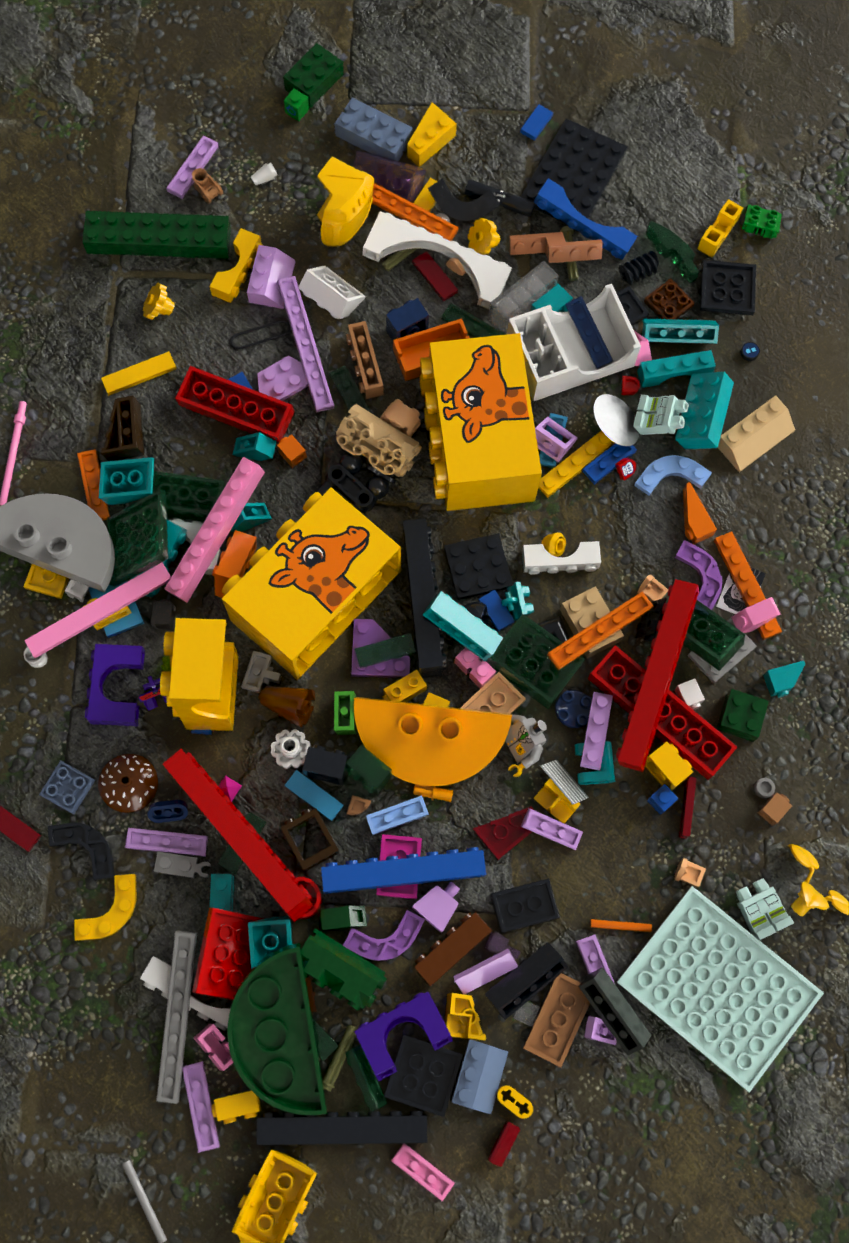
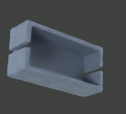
[335,97,413,166]

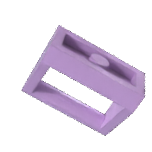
[535,417,578,462]

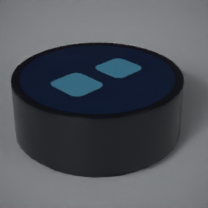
[740,342,760,361]

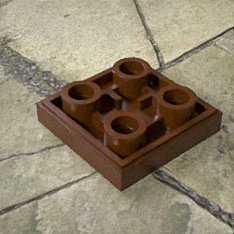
[644,278,695,320]

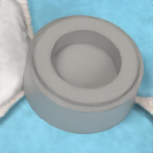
[754,778,775,798]

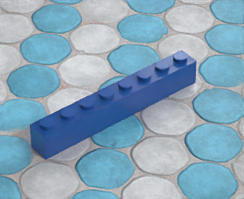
[321,847,486,894]

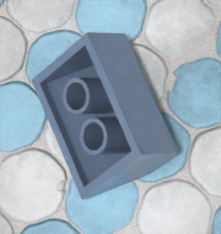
[451,1039,508,1114]

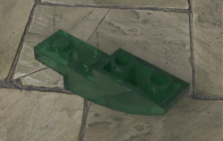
[646,221,699,283]

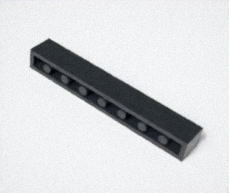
[257,1111,427,1145]

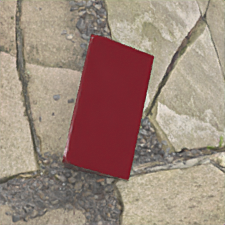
[488,1121,520,1167]

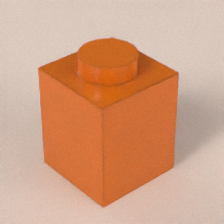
[277,434,307,468]

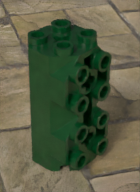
[301,928,387,1011]

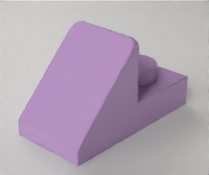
[584,1016,617,1045]

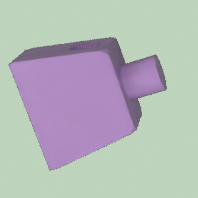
[412,882,460,933]

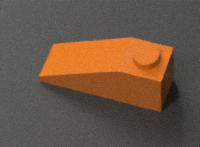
[683,482,717,545]

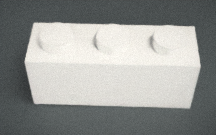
[299,266,365,319]

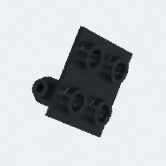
[635,597,667,642]

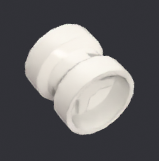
[24,647,48,668]

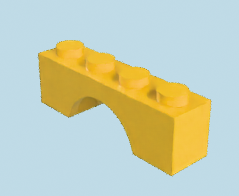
[209,228,263,303]

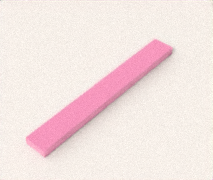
[24,562,171,658]

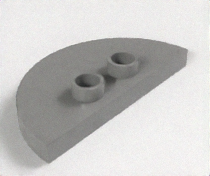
[0,494,115,592]

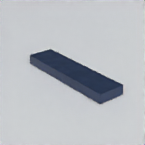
[565,296,613,370]

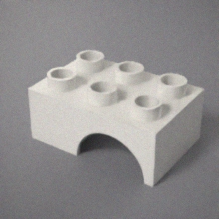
[507,284,641,402]

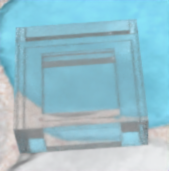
[513,1002,540,1027]

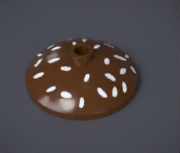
[98,754,158,813]

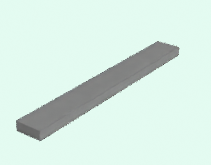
[157,931,197,1104]

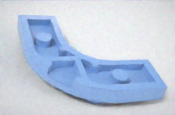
[634,455,712,496]

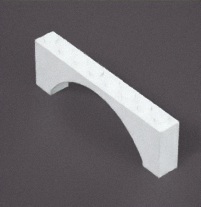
[362,211,512,311]

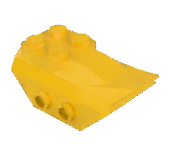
[232,1150,317,1243]

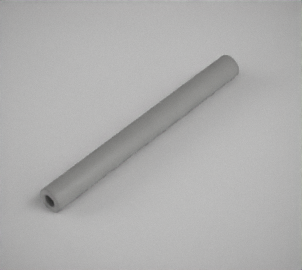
[122,1160,167,1243]

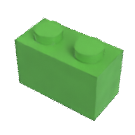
[334,691,357,735]

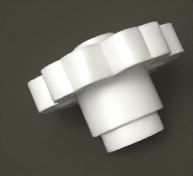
[271,729,311,769]

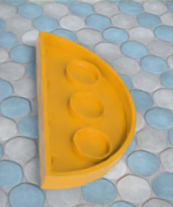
[354,697,512,786]

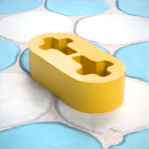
[497,1085,533,1119]

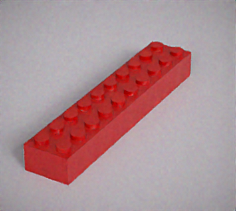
[163,749,313,922]

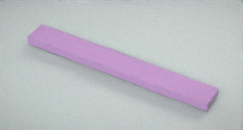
[277,276,334,413]

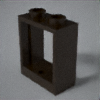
[281,808,340,872]

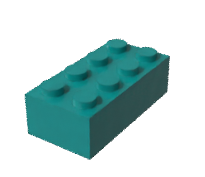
[675,372,734,449]

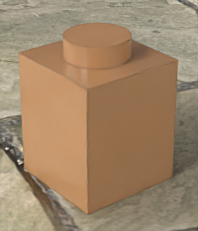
[758,793,792,826]

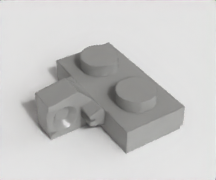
[241,651,282,693]

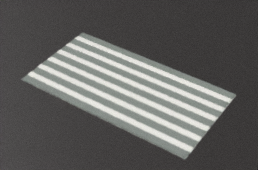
[541,759,589,805]

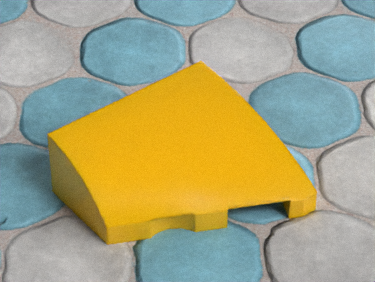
[444,993,486,1041]

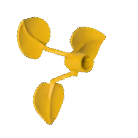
[788,844,849,916]

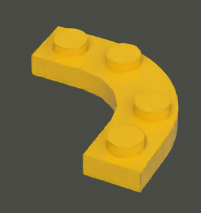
[74,874,137,941]

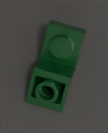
[318,906,367,931]

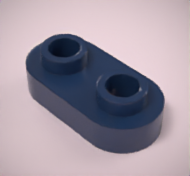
[148,800,188,823]

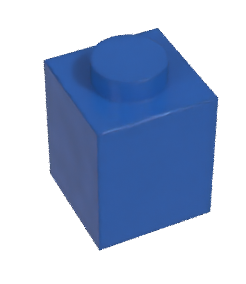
[647,784,679,815]

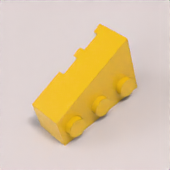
[407,102,457,167]

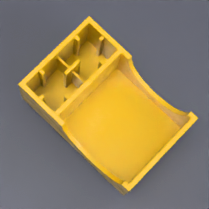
[160,618,239,731]

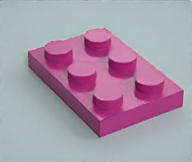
[376,834,422,899]

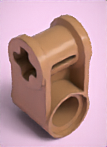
[192,168,223,204]

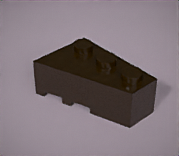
[101,396,144,461]

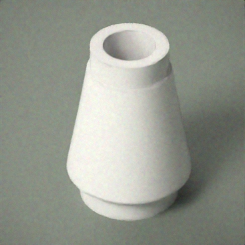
[250,162,278,186]

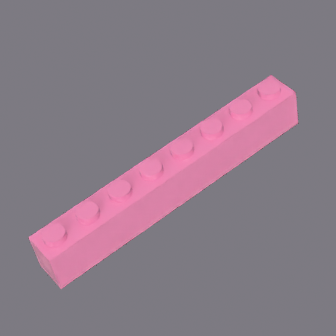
[165,457,265,603]

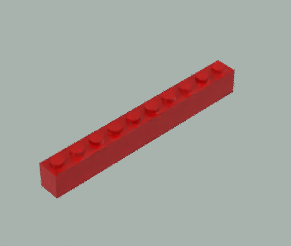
[616,579,699,772]

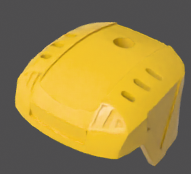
[317,157,374,247]

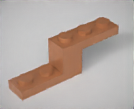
[510,232,603,263]

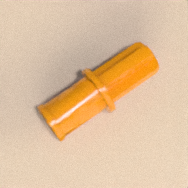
[413,784,453,802]

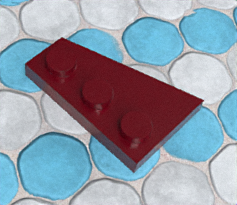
[472,806,534,860]

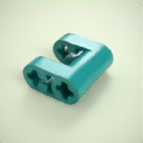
[574,741,615,785]

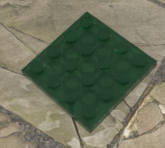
[107,489,168,587]

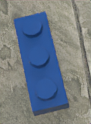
[582,443,637,485]

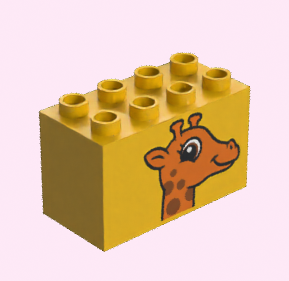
[420,333,542,511]
[222,488,401,680]

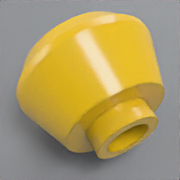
[542,532,566,557]

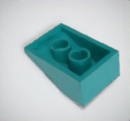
[99,457,154,505]

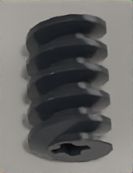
[619,251,659,285]

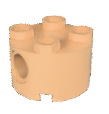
[380,399,421,437]

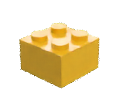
[645,741,693,791]

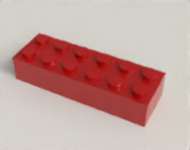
[175,366,295,444]

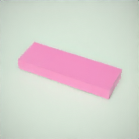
[391,1143,455,1201]

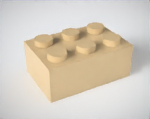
[560,586,624,658]

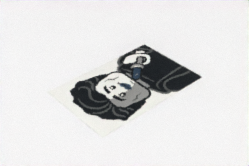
[716,567,766,614]

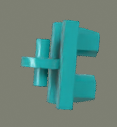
[501,582,534,621]

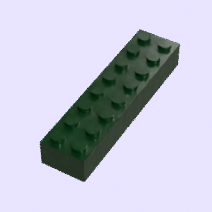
[82,211,231,259]

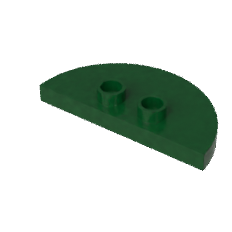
[227,943,327,1115]

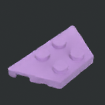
[257,355,308,401]

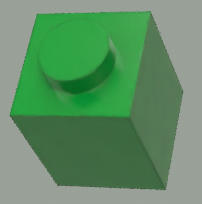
[284,89,309,121]

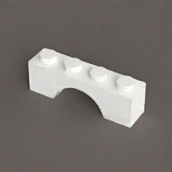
[522,541,601,574]

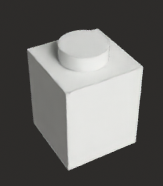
[674,678,705,710]

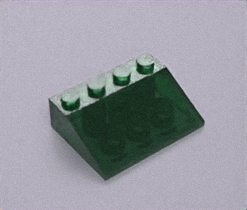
[487,614,585,710]

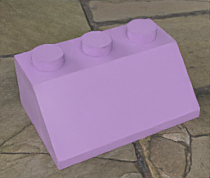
[247,245,295,309]

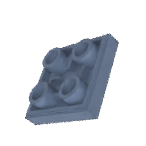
[39,760,95,815]

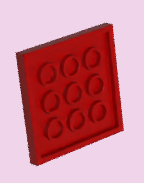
[192,908,264,1000]

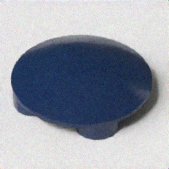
[555,690,592,728]

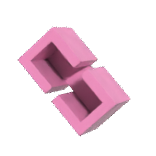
[454,647,496,689]
[194,1024,233,1071]

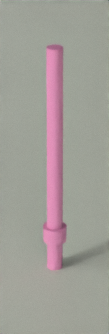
[0,401,27,506]

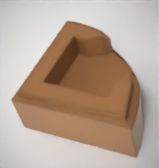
[347,795,371,816]

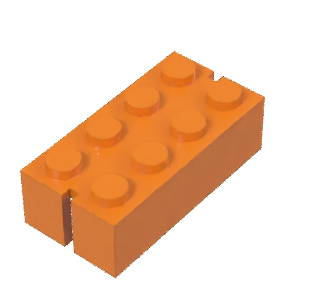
[393,318,470,381]

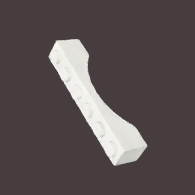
[140,956,231,1031]

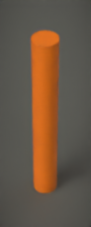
[590,919,652,932]

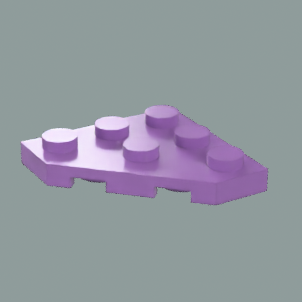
[351,619,410,678]

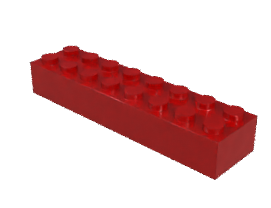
[588,645,737,780]

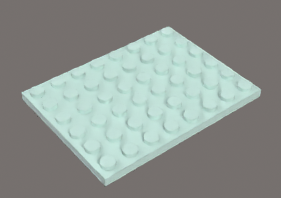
[617,886,824,1092]

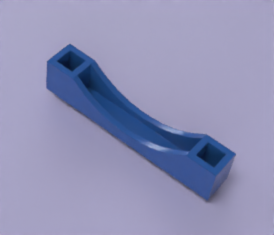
[534,178,638,260]

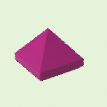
[219,775,242,802]

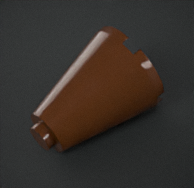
[259,686,316,727]

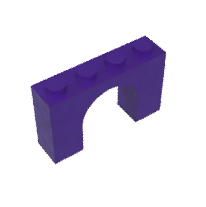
[85,644,145,726]
[354,992,453,1081]

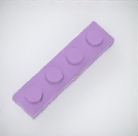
[580,692,613,771]

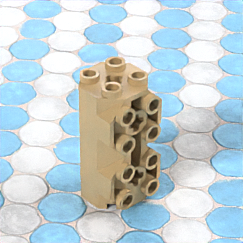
[336,404,422,477]

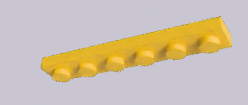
[538,430,615,498]

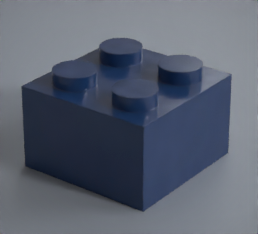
[386,298,429,341]

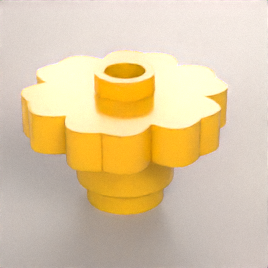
[468,218,500,255]
[143,283,175,320]

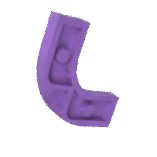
[675,540,722,616]
[343,910,425,961]

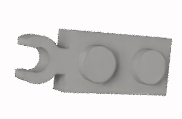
[154,851,211,879]

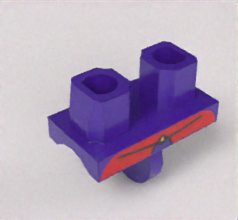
[138,676,167,711]

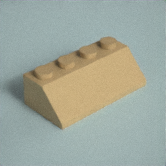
[718,396,795,472]

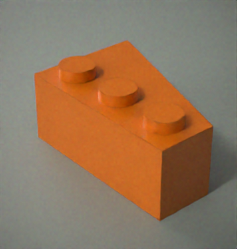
[212,530,257,598]

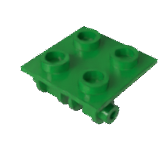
[742,205,782,239]

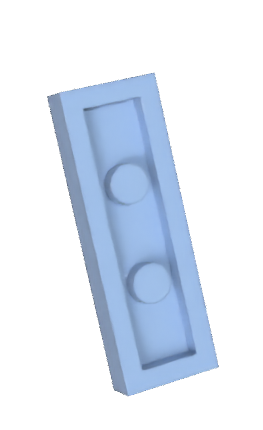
[366,796,429,835]

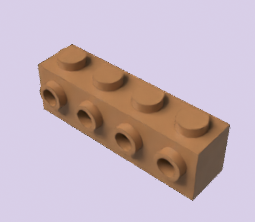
[346,321,384,399]

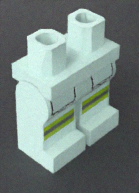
[633,395,689,435]
[736,878,794,940]

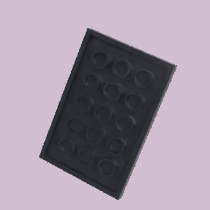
[521,118,628,222]

